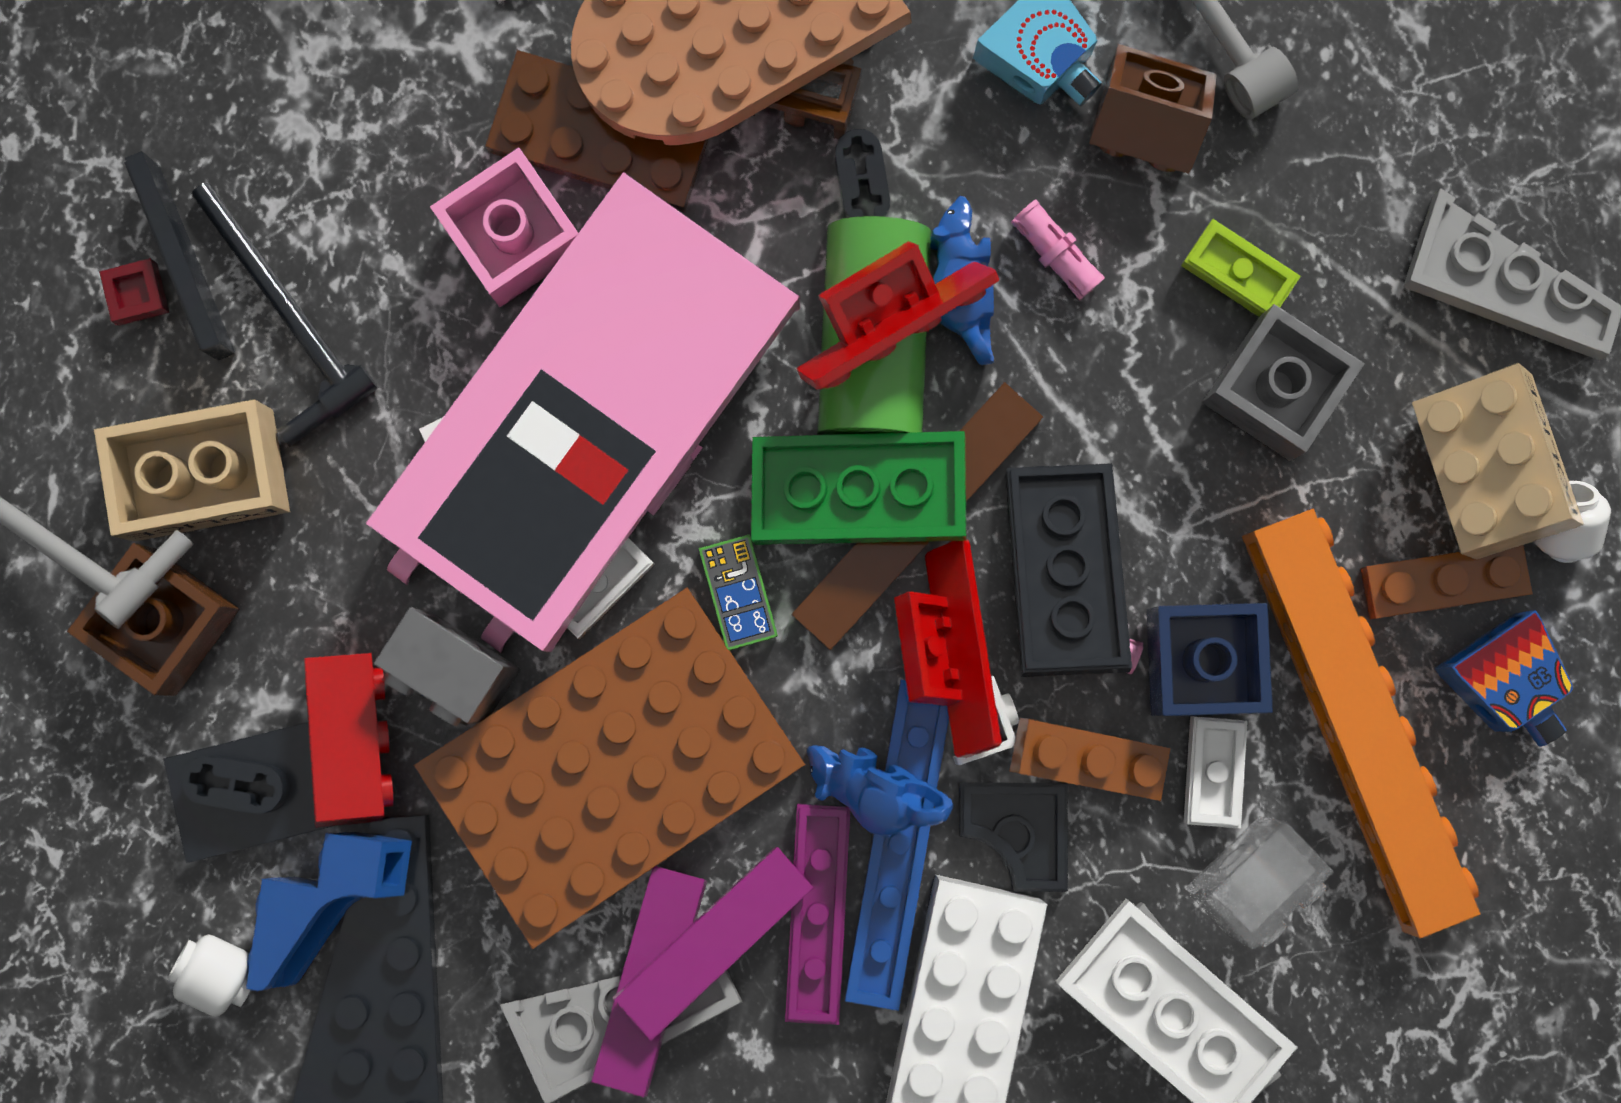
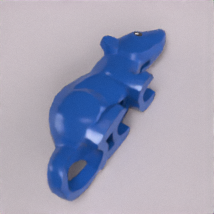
[930,196,994,365]
[806,745,953,835]

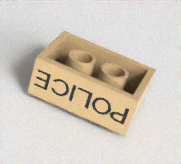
[1412,363,1584,560]
[94,400,290,541]

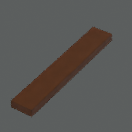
[791,382,1043,650]

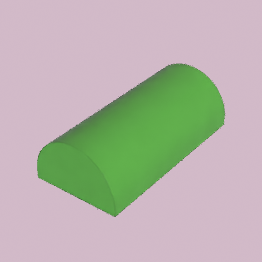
[817,216,931,435]

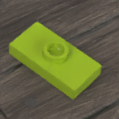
[1181,219,1301,317]

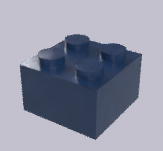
[1146,603,1273,716]

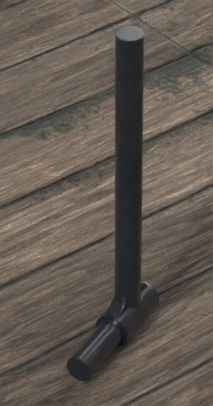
[192,183,378,447]

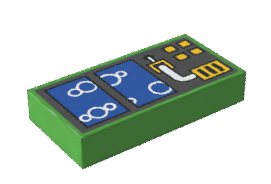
[699,534,778,650]

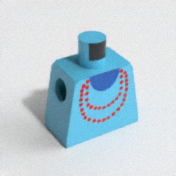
[973,0,1102,106]

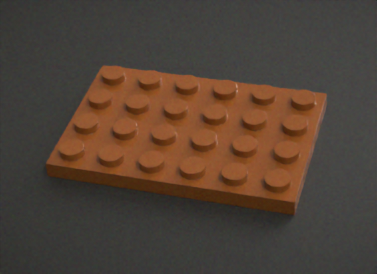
[414,587,805,949]

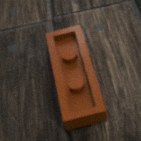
[1361,545,1533,620]
[1010,718,1171,801]

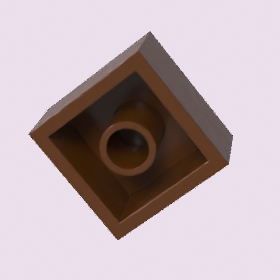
[67,543,240,696]

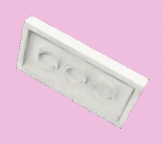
[1056,899,1298,1103]

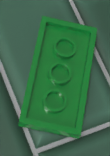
[751,431,967,545]

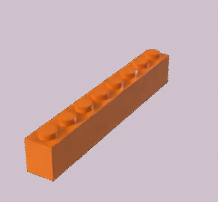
[1242,508,1481,938]

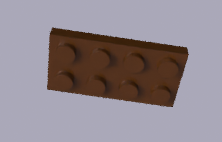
[485,50,709,213]

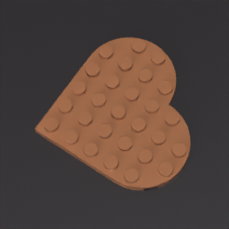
[571,0,912,145]

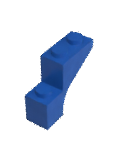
[246,832,412,991]

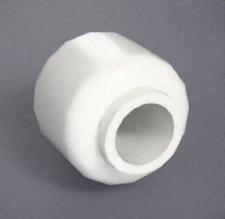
[1534,481,1611,563]
[167,935,251,1017]

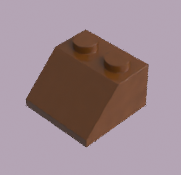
[1089,44,1217,174]

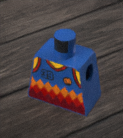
[1434,610,1573,747]

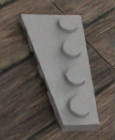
[1403,188,1621,360]
[500,970,743,1103]

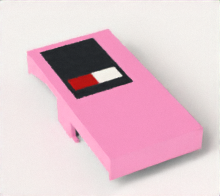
[366,172,800,653]

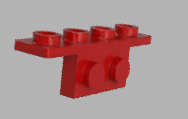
[796,241,1000,390]
[894,540,1001,758]

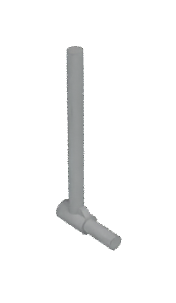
[0,497,193,629]

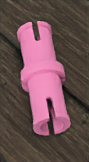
[1011,200,1105,301]

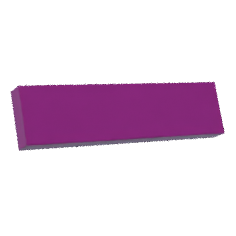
[785,803,850,1025]
[613,847,813,1041]
[591,866,707,1097]

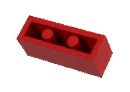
[304,653,393,828]

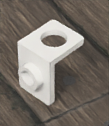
[953,676,1019,765]

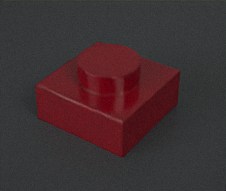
[99,258,170,326]

